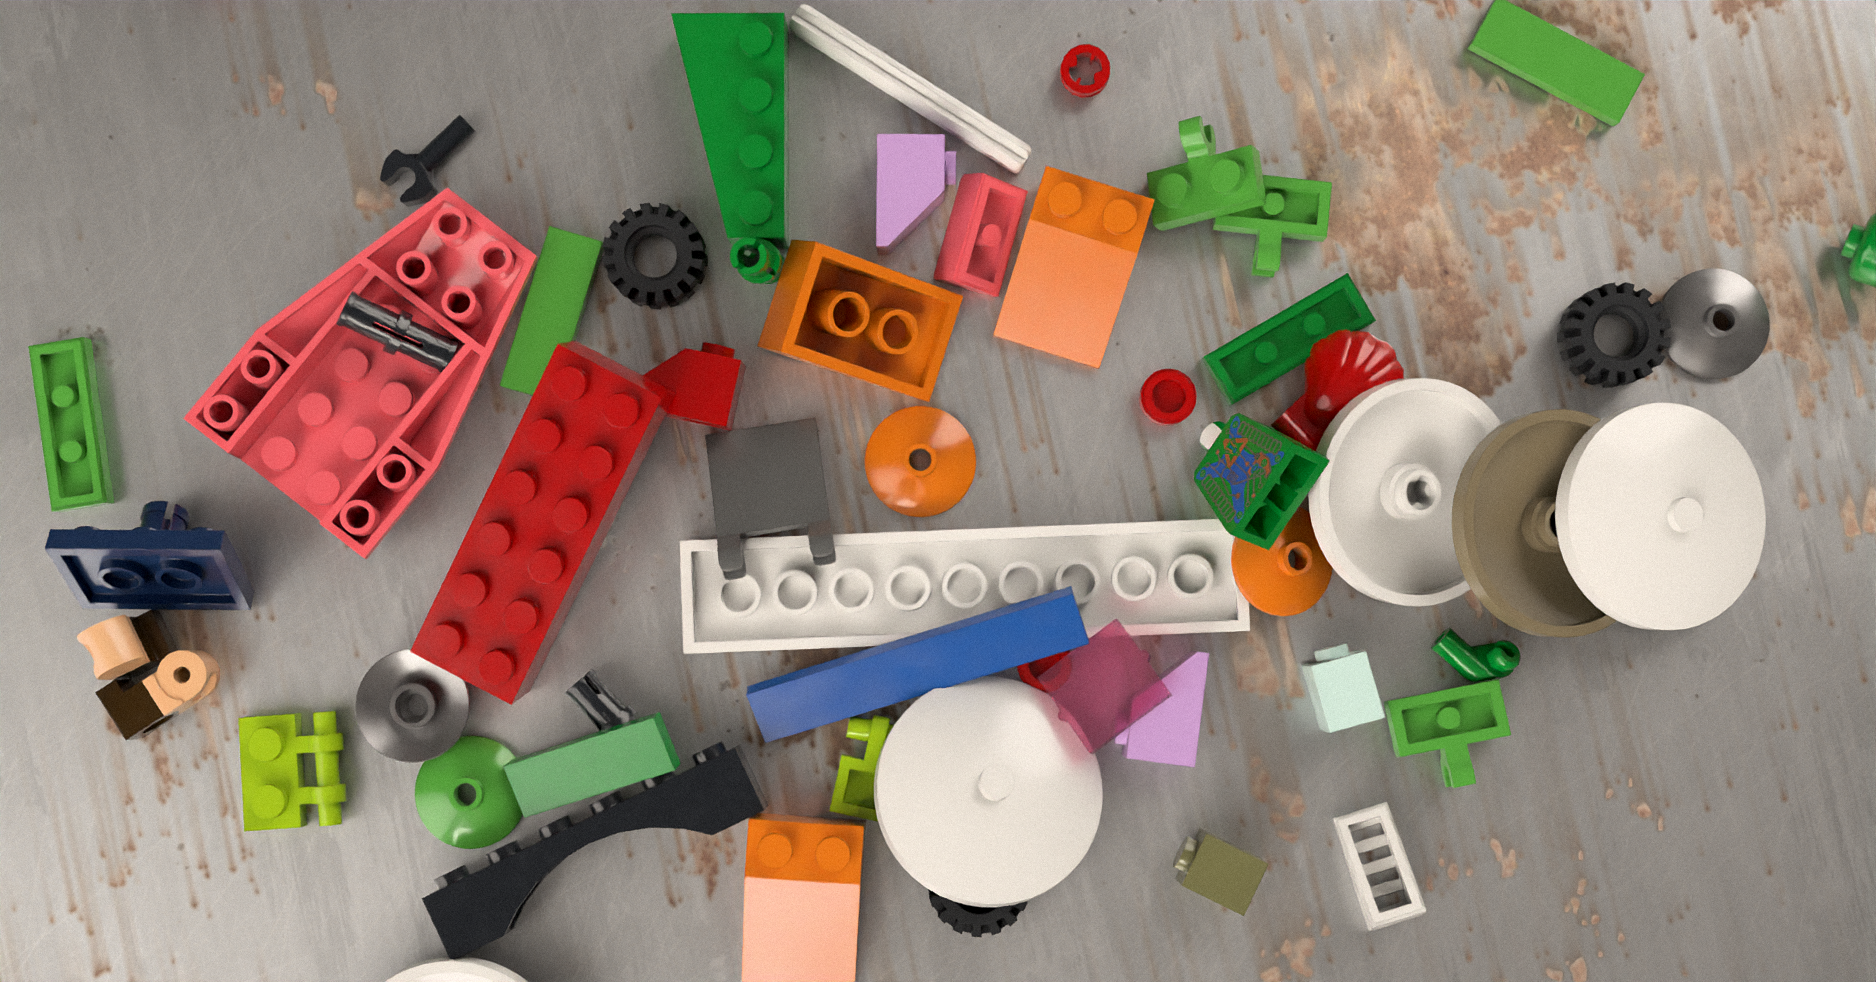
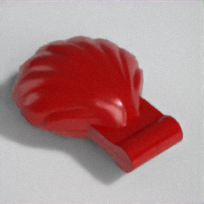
[1271,329,1404,451]

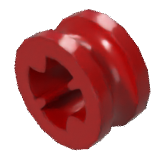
[1060,44,1110,98]

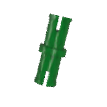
[730,237,785,284]

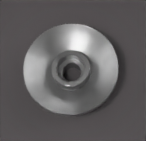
[1658,268,1770,379]
[355,649,470,763]

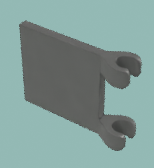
[705,417,836,580]

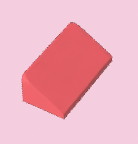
[934,173,1028,297]

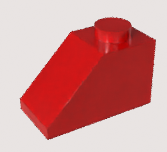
[643,342,746,431]

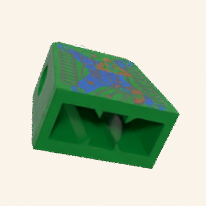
[1194,413,1330,550]

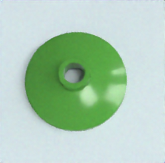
[415,736,523,849]

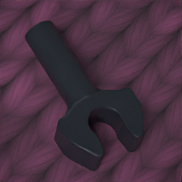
[380,115,475,207]

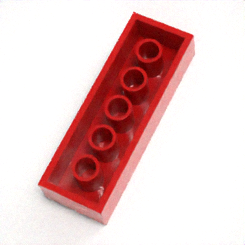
[410,341,676,705]

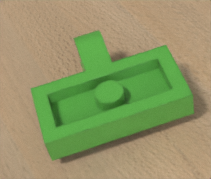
[1147,116,1266,231]
[1212,175,1332,278]
[1383,679,1511,788]

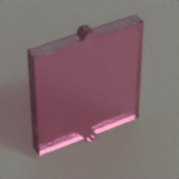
[1037,618,1172,755]

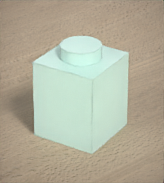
[1302,643,1385,733]

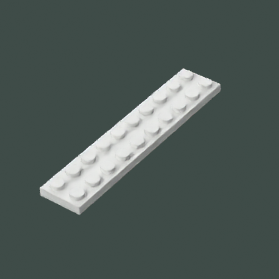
[679,519,1250,654]

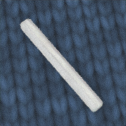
[789,4,1031,173]

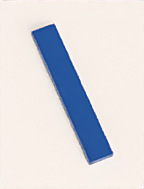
[746,586,1089,743]

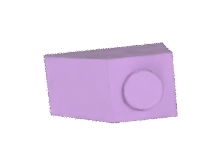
[876,134,956,255]
[1114,651,1209,767]

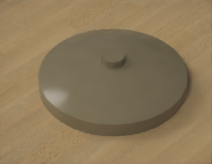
[1452,409,1617,638]

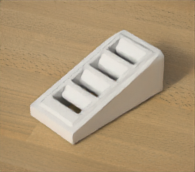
[1333,802,1427,931]

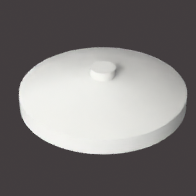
[1308,378,1502,607]
[1555,402,1766,630]
[874,676,1103,907]

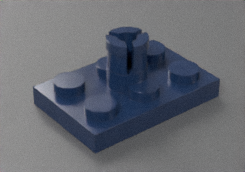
[45,501,255,610]

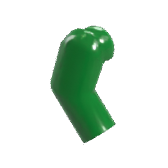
[1431,627,1521,682]

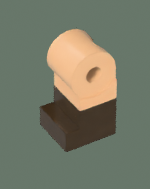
[77,610,178,680]
[95,650,220,740]

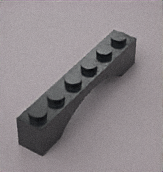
[422,741,769,960]

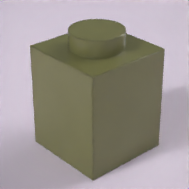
[1173,828,1269,916]

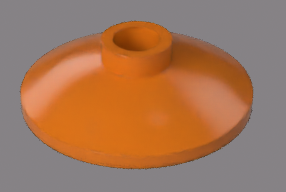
[865,406,976,517]
[1231,507,1333,616]

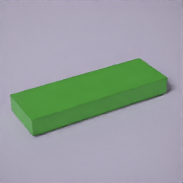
[1467,0,1645,127]
[499,226,604,396]
[28,337,115,512]

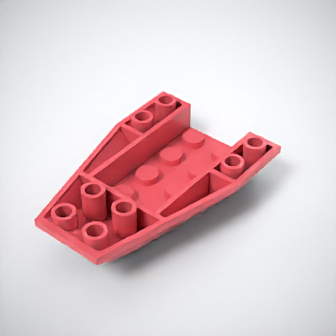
[183,187,538,559]

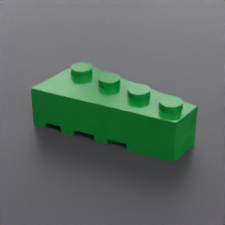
[671,13,789,249]

